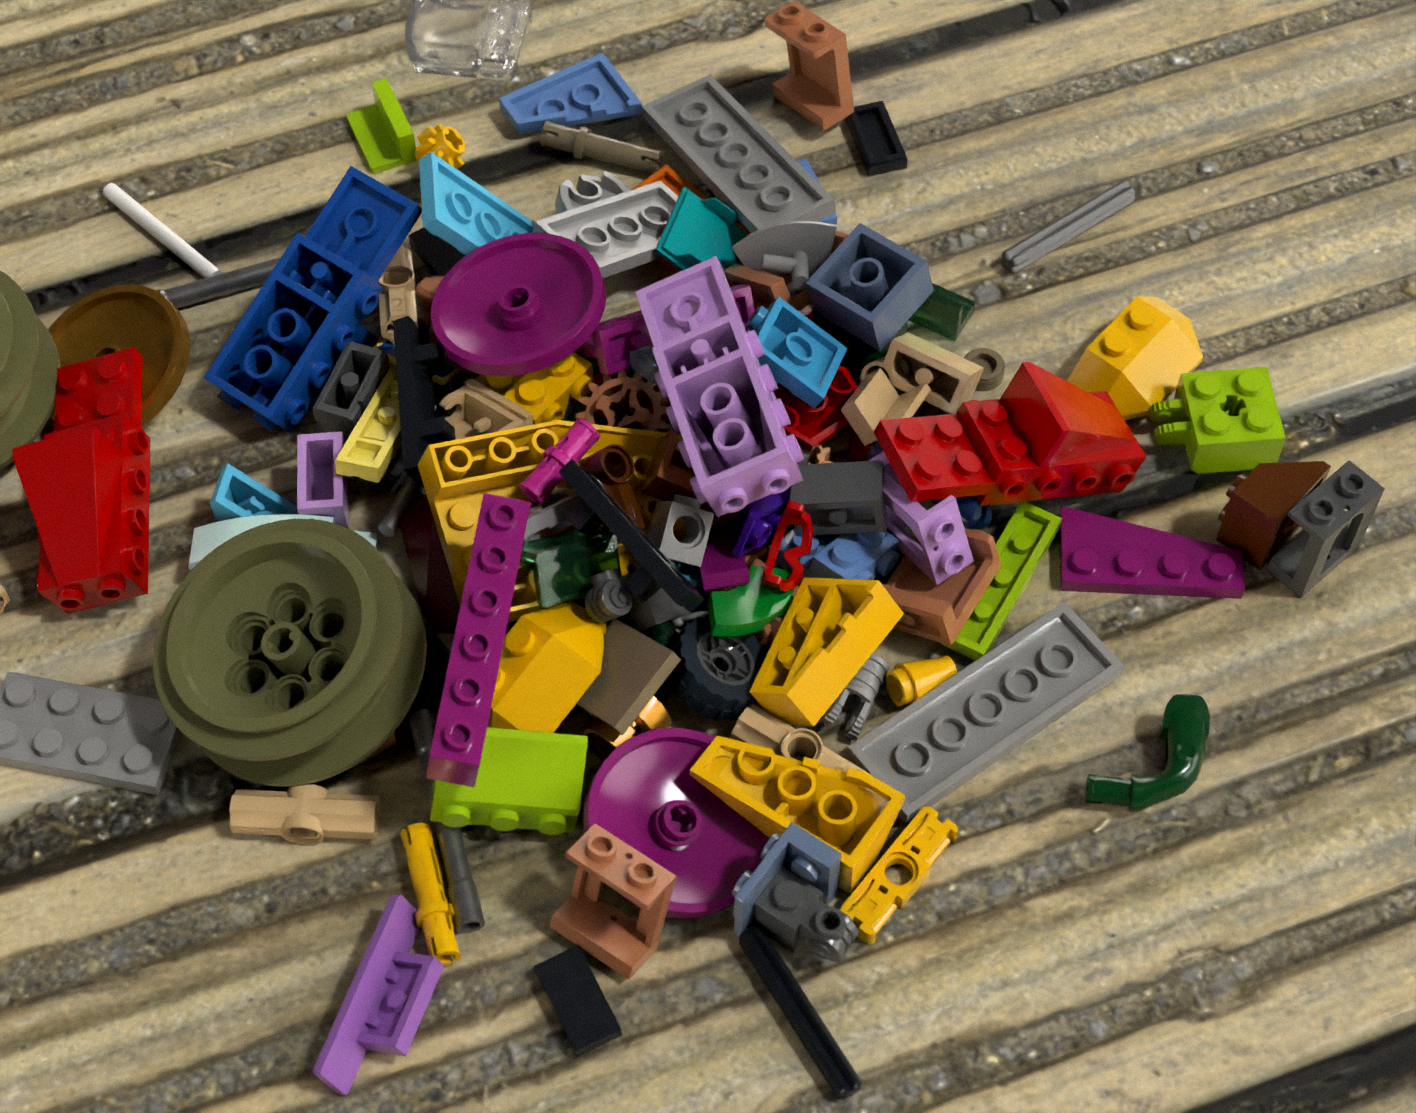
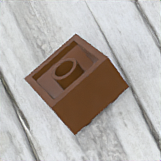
[1216,461,1331,571]

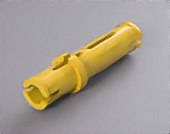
[400,823,461,966]

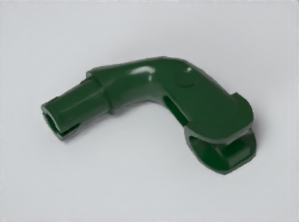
[1085,694,1210,812]

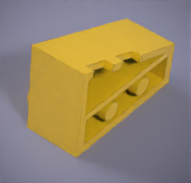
[749,577,904,727]

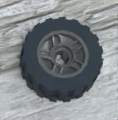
[666,615,767,722]

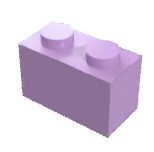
[297,431,350,529]

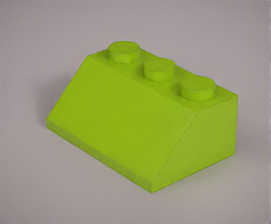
[430,727,588,835]

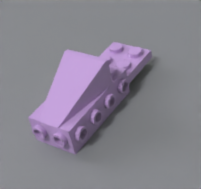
[635,256,804,517]

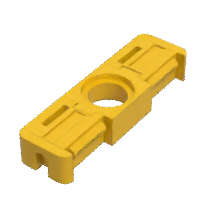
[840,806,958,944]

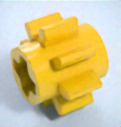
[415,124,465,169]

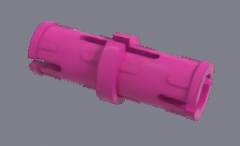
[519,418,601,505]

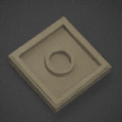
[575,618,681,735]

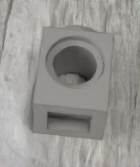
[648,494,714,567]

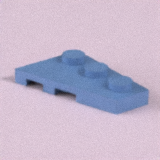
[499,52,643,135]

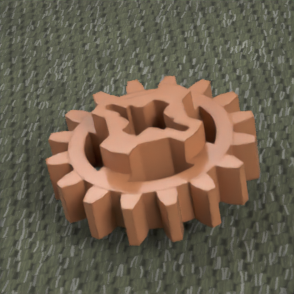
[576,369,670,433]

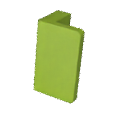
[346,77,417,174]

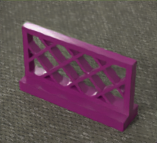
[574,284,755,375]

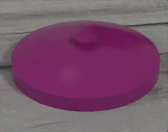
[431,233,606,377]
[583,728,770,918]

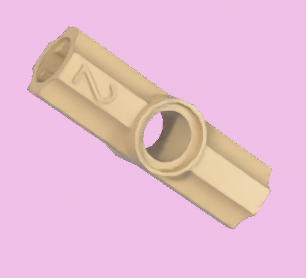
[377,245,419,346]
[731,704,873,776]
[230,784,381,845]

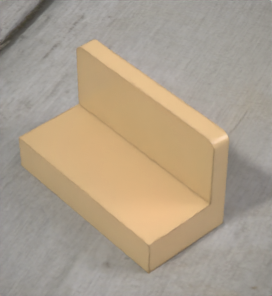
[841,368,931,446]

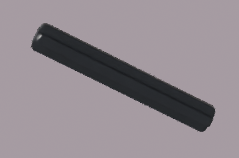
[739,925,862,1100]

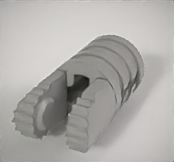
[820,653,889,741]

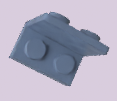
[732,822,841,937]

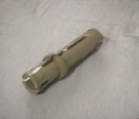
[540,120,663,174]

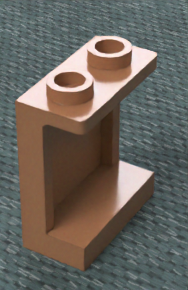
[765,1,854,131]
[881,528,1001,646]

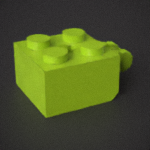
[1148,366,1286,474]

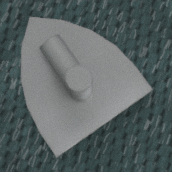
[732,221,837,294]

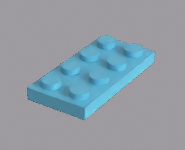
[419,152,535,255]

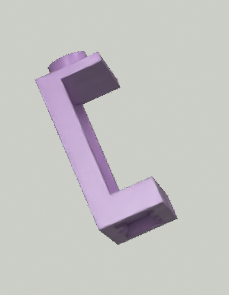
[869,451,974,585]

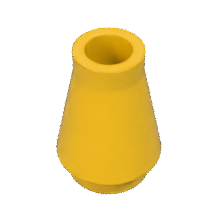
[885,655,957,706]

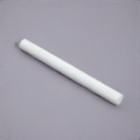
[103,183,222,279]

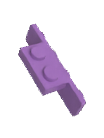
[313,894,444,1095]

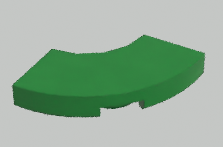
[707,565,795,637]

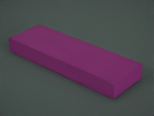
[697,520,750,591]

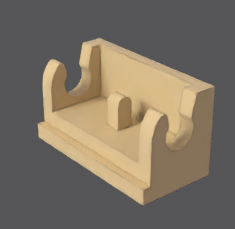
[439,378,533,440]

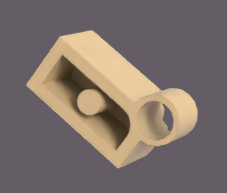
[860,332,984,414]

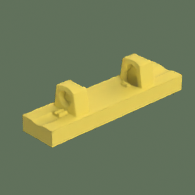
[335,364,435,483]

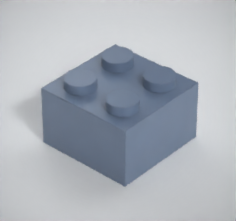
[806,223,934,351]

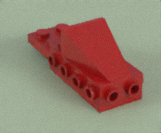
[12,347,151,614]
[873,362,1147,506]

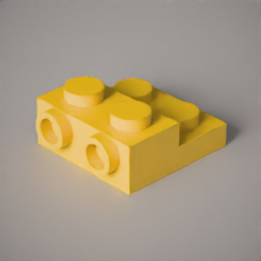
[475,352,594,425]

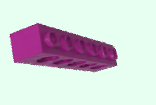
[426,493,531,788]

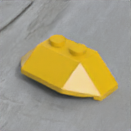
[1067,296,1203,421]
[487,601,607,733]

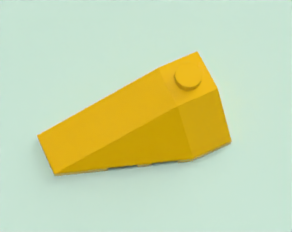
[690,735,905,894]

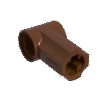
[578,444,647,542]

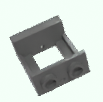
[1267,460,1385,598]

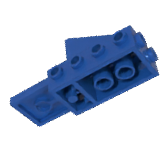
[204,166,422,433]

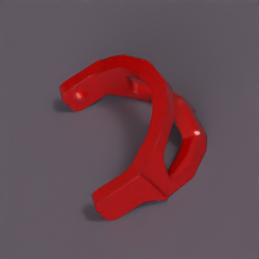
[762,501,813,592]

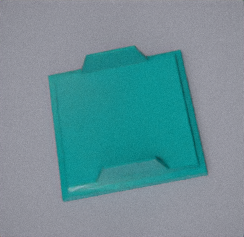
[654,186,748,271]

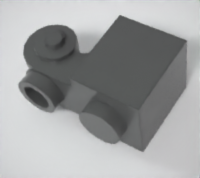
[585,560,691,632]
[753,866,859,962]

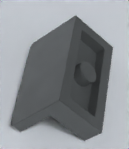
[789,460,888,536]

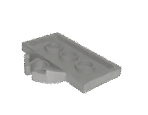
[532,170,678,278]

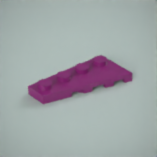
[1058,506,1245,599]

